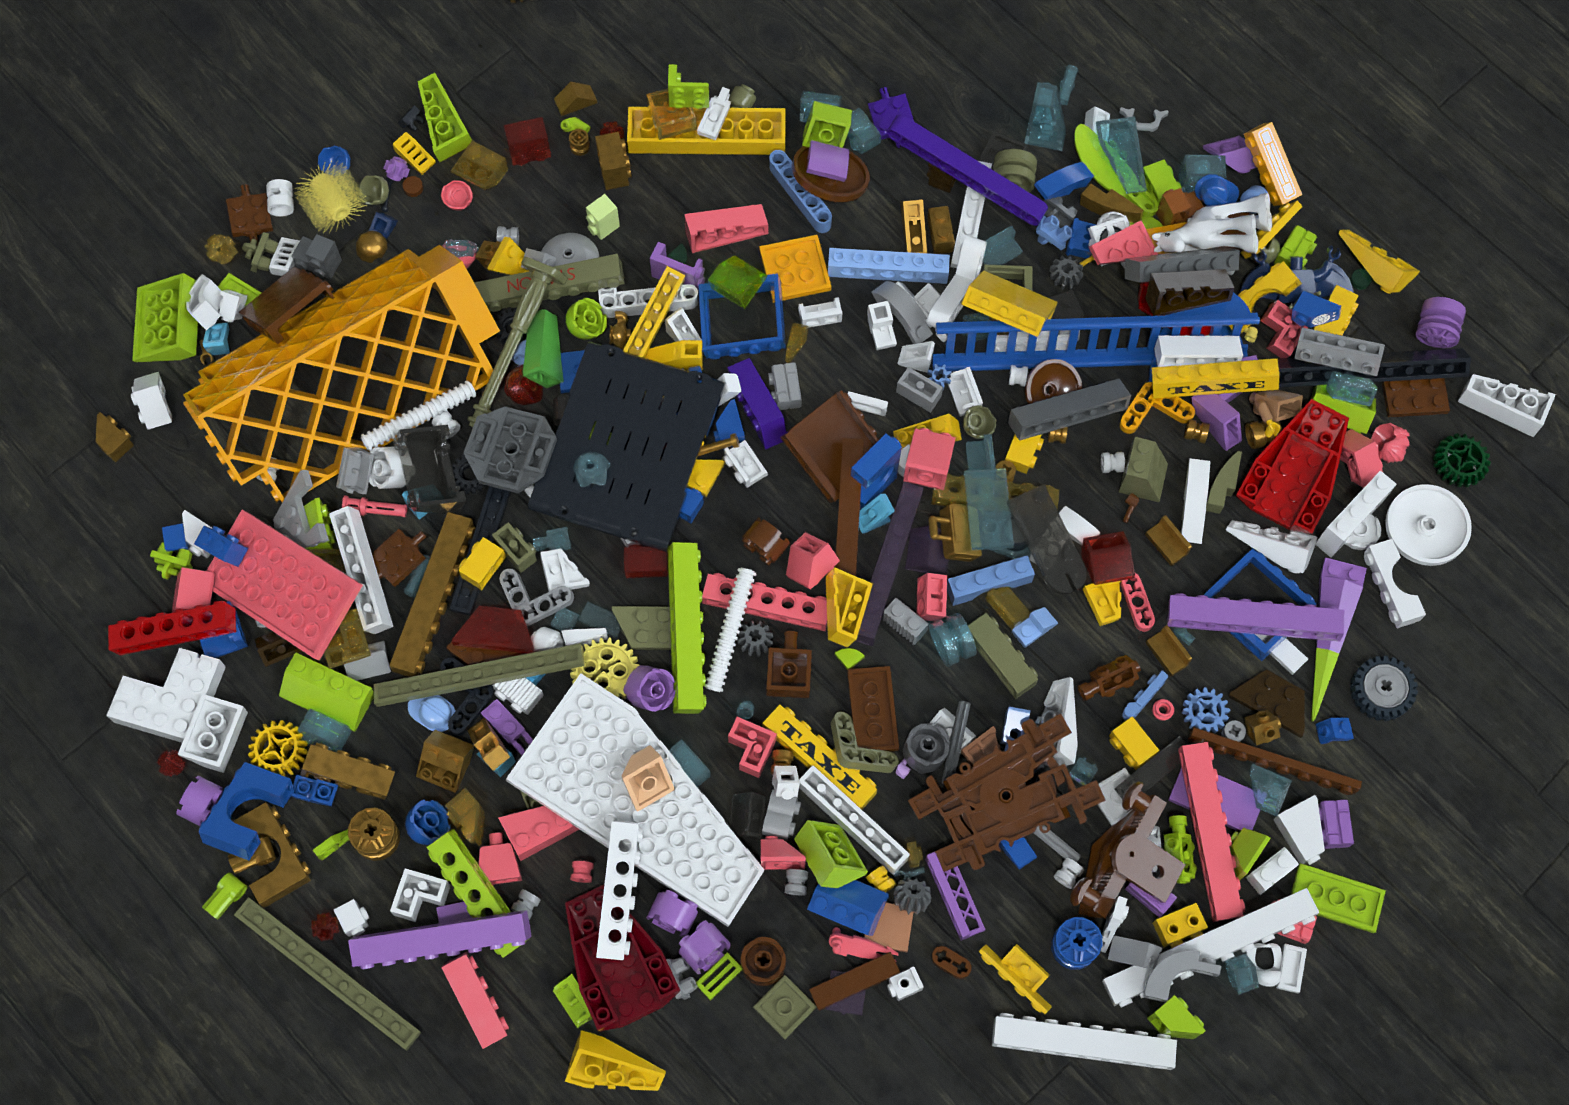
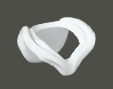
[1246,943,1282,987]

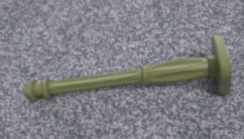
[467,256,568,427]

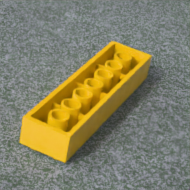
[627,107,785,155]

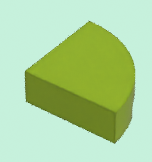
[835,648,865,670]

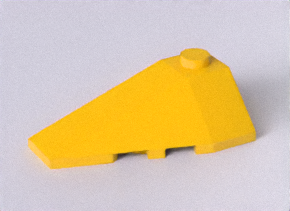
[1338,230,1420,294]
[565,1030,666,1091]

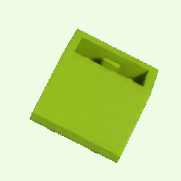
[304,498,335,554]
[1147,995,1205,1039]

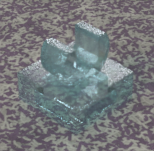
[1070,757,1098,785]

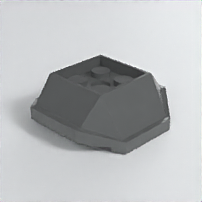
[464,407,557,494]

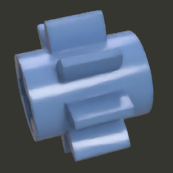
[927,364,952,390]

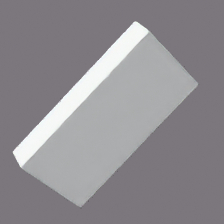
[848,392,888,416]
[1276,944,1307,994]

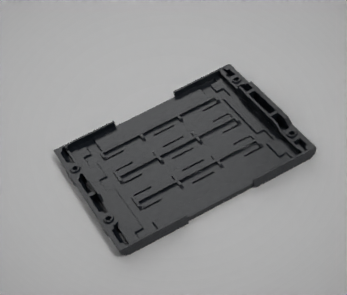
[528,342,726,552]

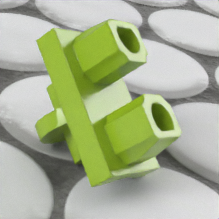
[150,542,193,580]

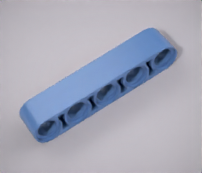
[769,150,832,233]

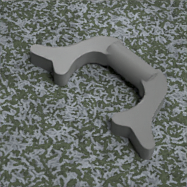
[1119,107,1168,132]

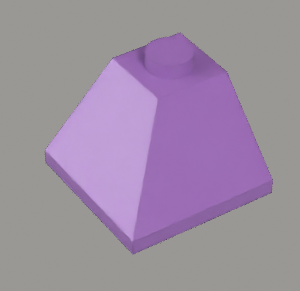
[1203,136,1257,173]

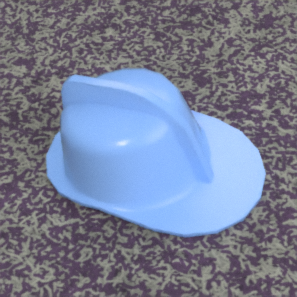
[408,695,455,732]

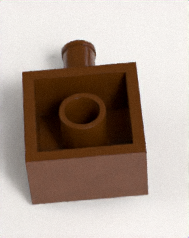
[767,631,812,698]

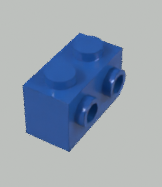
[194,526,248,567]

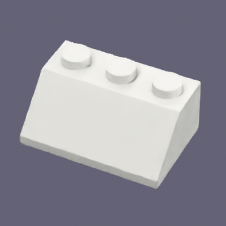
[178,694,248,773]

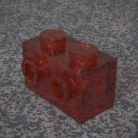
[624,545,668,578]

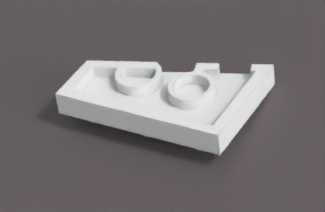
[1101,896,1129,953]

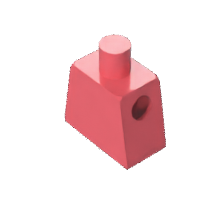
[479,833,522,885]

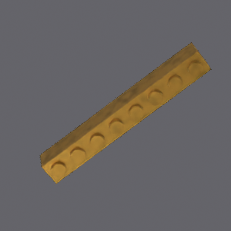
[389,512,476,677]

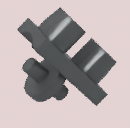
[1044,197,1078,228]

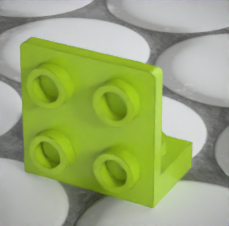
[668,64,709,109]

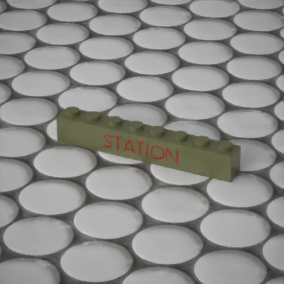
[474,254,625,312]

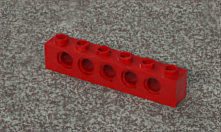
[108,601,236,655]

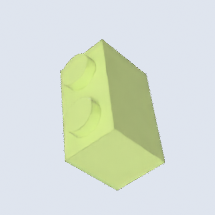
[586,194,620,240]

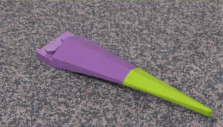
[1311,557,1367,722]

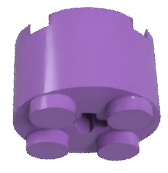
[623,665,676,711]
[177,776,223,826]
[646,890,698,937]
[679,920,731,974]

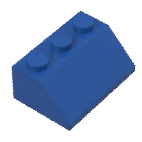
[807,880,889,936]

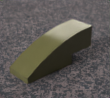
[1206,451,1242,514]

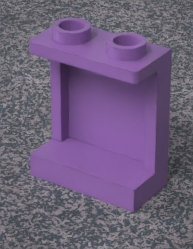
[650,242,705,290]

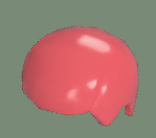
[441,180,473,211]

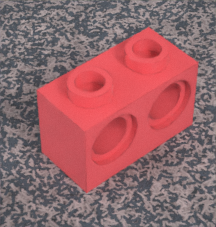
[916,573,947,622]

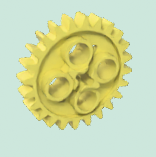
[570,637,639,699]

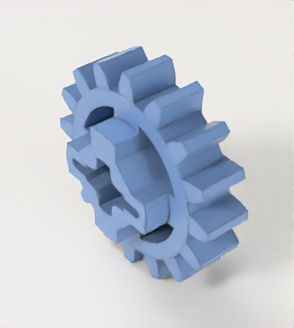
[1182,687,1230,734]

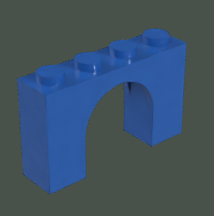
[851,434,902,509]
[199,762,294,861]

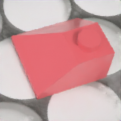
[761,836,806,870]

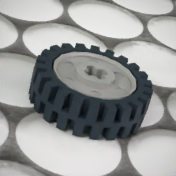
[1350,656,1418,721]

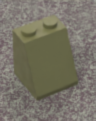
[1119,437,1168,502]

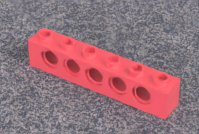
[702,573,827,631]

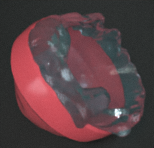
[442,239,479,269]

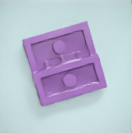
[806,140,849,182]

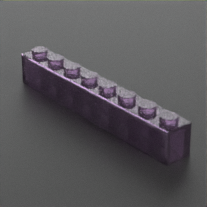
[855,482,924,647]

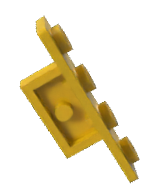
[979,944,1052,1014]

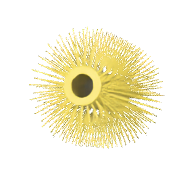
[294,161,367,233]

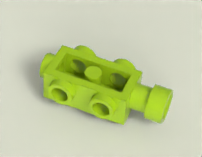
[1164,815,1197,884]

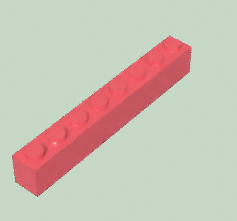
[1178,742,1245,922]

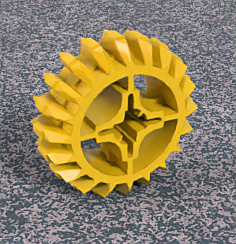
[248,720,308,777]

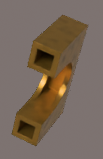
[233,802,311,908]

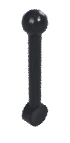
[381,177,394,213]

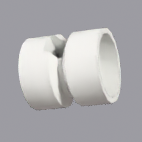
[266,179,294,216]

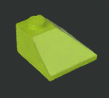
[1229,827,1271,881]

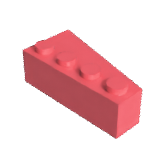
[498,806,580,861]
[441,952,509,1049]

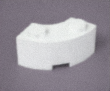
[186,274,223,330]

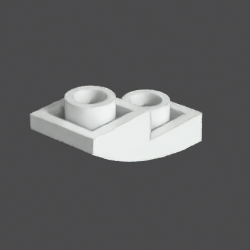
[1054,506,1100,548]

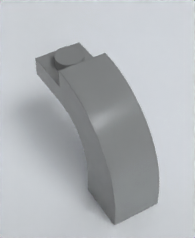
[872,281,933,344]
[1143,951,1221,1003]

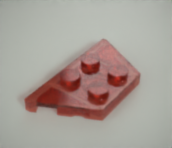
[452,606,535,654]

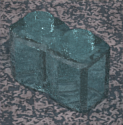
[847,108,881,154]

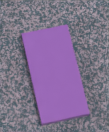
[1168,767,1266,831]

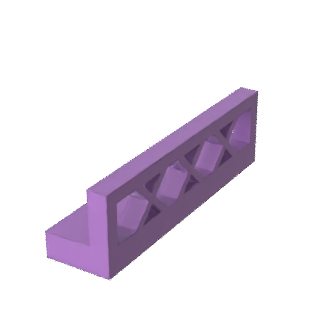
[925,852,985,940]

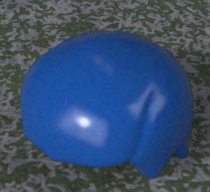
[318,146,350,176]

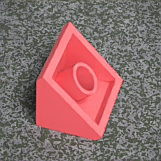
[172,567,215,613]

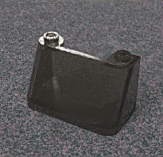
[394,425,466,515]

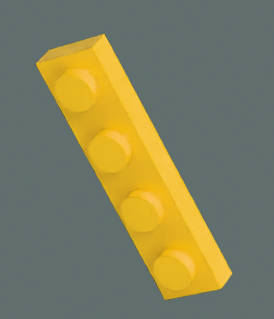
[1241,200,1302,259]

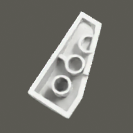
[1226,520,1318,573]

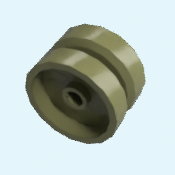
[993,149,1037,192]

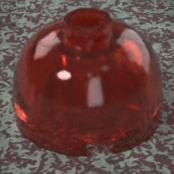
[504,364,543,406]

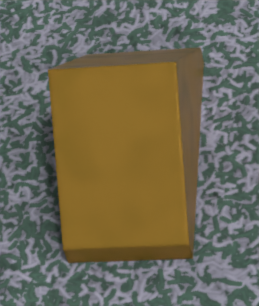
[554,82,598,116]

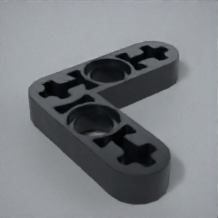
[440,658,494,736]

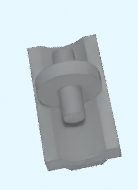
[666,957,698,1000]

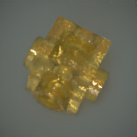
[204,234,238,265]

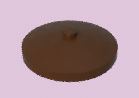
[792,146,870,202]

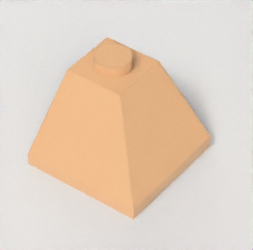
[621,745,675,812]

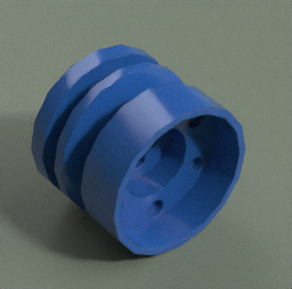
[1051,917,1103,970]

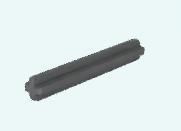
[941,700,971,784]

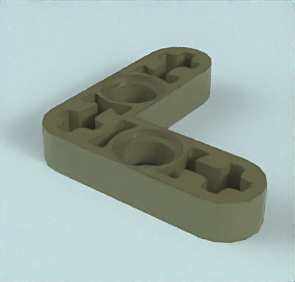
[831,712,899,773]

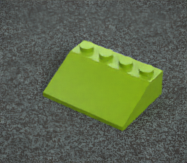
[132,273,198,362]

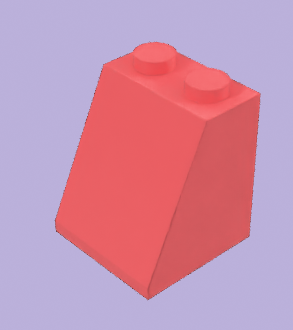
[903,428,956,490]

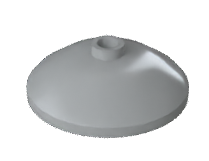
[541,233,599,266]

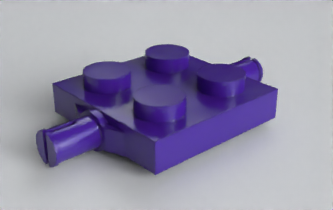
[868,87,914,148]

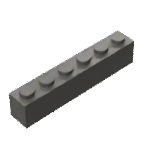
[1125,247,1240,283]
[1008,379,1131,441]

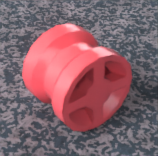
[570,861,594,883]

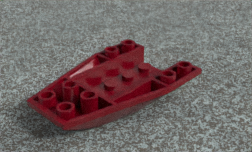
[565,884,681,1031]

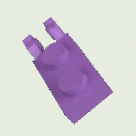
[481,699,533,755]

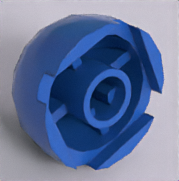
[405,800,450,845]

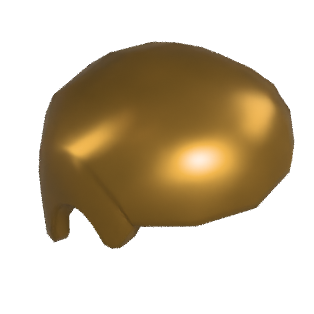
[356,231,387,263]

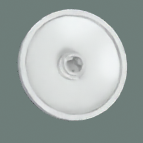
[1386,485,1471,566]

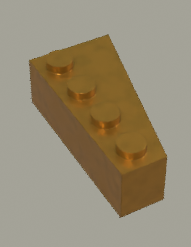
[301,743,395,800]

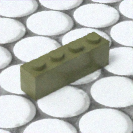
[964,613,1038,699]

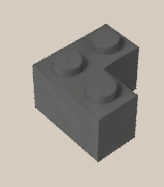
[292,234,342,280]

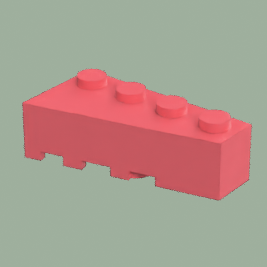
[684,204,768,253]

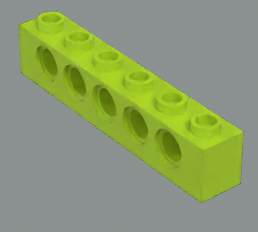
[427,829,529,958]

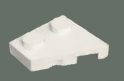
[540,549,589,592]

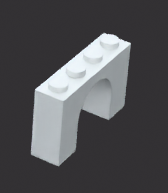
[1315,471,1396,558]

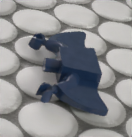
[1239,245,1354,303]

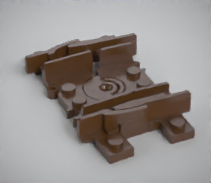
[908,713,1106,872]

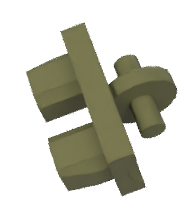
[242,232,278,272]

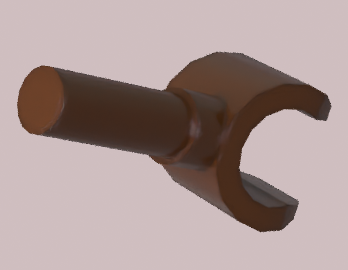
[1123,493,1139,523]

